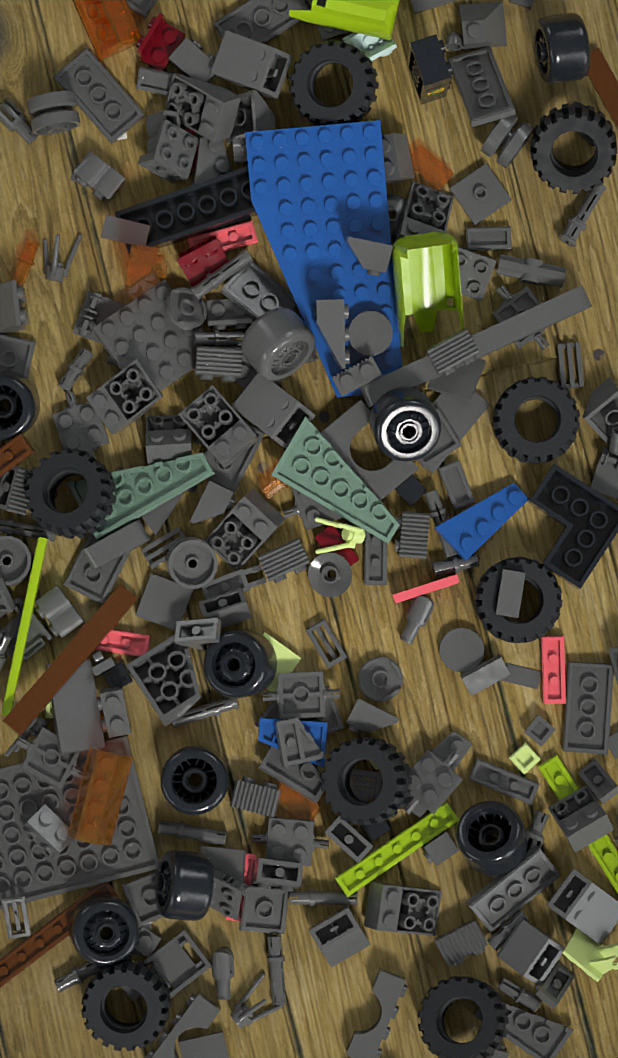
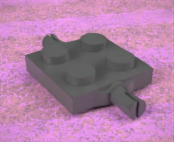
[491,285,550,351]
[53,391,110,459]
[283,488,343,530]
[263,671,340,719]
[15,727,87,790]
[403,750,463,814]
[252,817,329,866]

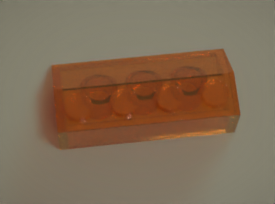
[72,0,141,62]
[125,244,167,301]
[68,747,133,845]

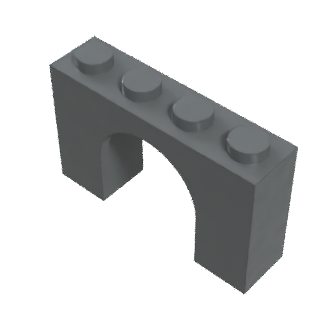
[321,400,419,501]

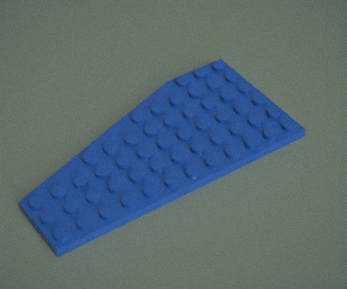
[245,120,402,397]

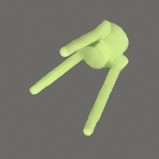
[315,517,365,554]

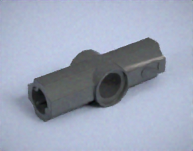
[496,254,567,288]

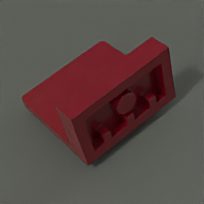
[136,13,186,71]
[175,235,233,287]

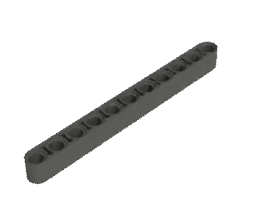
[360,285,592,408]

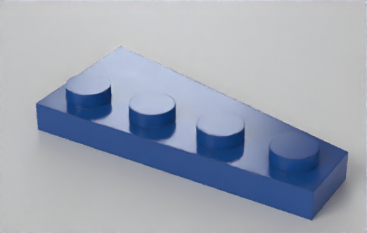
[434,483,529,561]

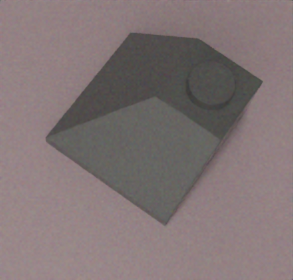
[458,1,507,50]
[226,90,276,144]
[345,237,393,277]
[583,377,618,445]
[346,698,399,734]

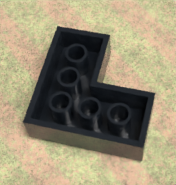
[527,463,618,589]

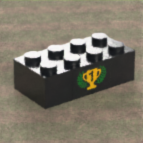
[407,34,453,105]

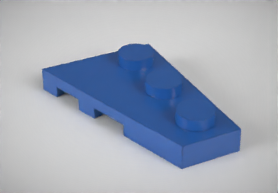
[257,717,327,768]

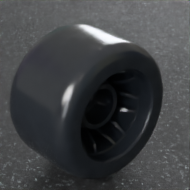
[534,13,590,84]
[0,371,40,441]
[369,387,441,462]
[204,629,277,698]
[160,745,229,815]
[456,801,527,875]
[155,850,214,921]
[68,894,139,966]

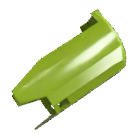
[289,0,400,41]
[391,232,464,347]

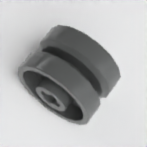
[26,91,81,135]
[480,115,535,169]
[0,536,34,586]
[166,536,218,589]

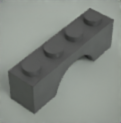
[346,968,408,1058]
[145,991,221,1058]

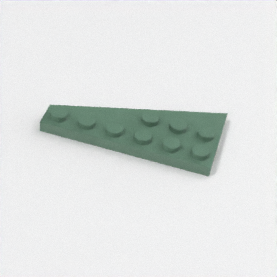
[271,416,400,543]
[67,453,215,541]

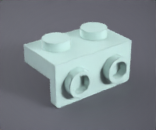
[342,32,397,62]

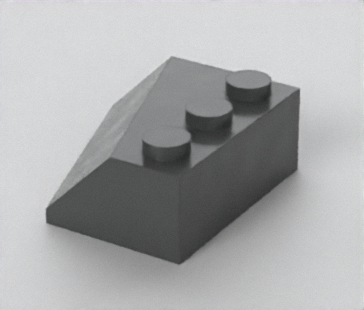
[126,635,201,726]

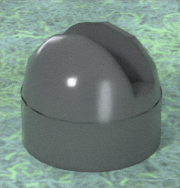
[445,32,463,51]

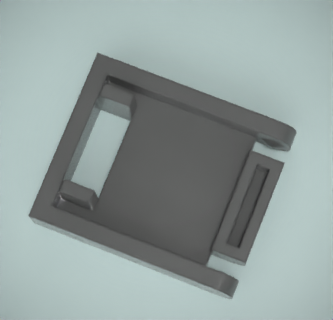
[0,596,54,661]
[143,929,212,998]

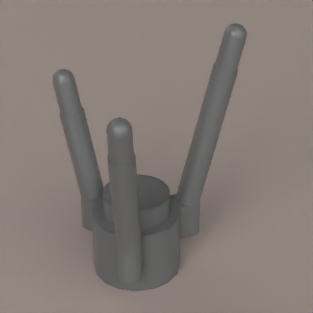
[43,234,82,282]
[5,716,51,757]
[230,972,283,1028]

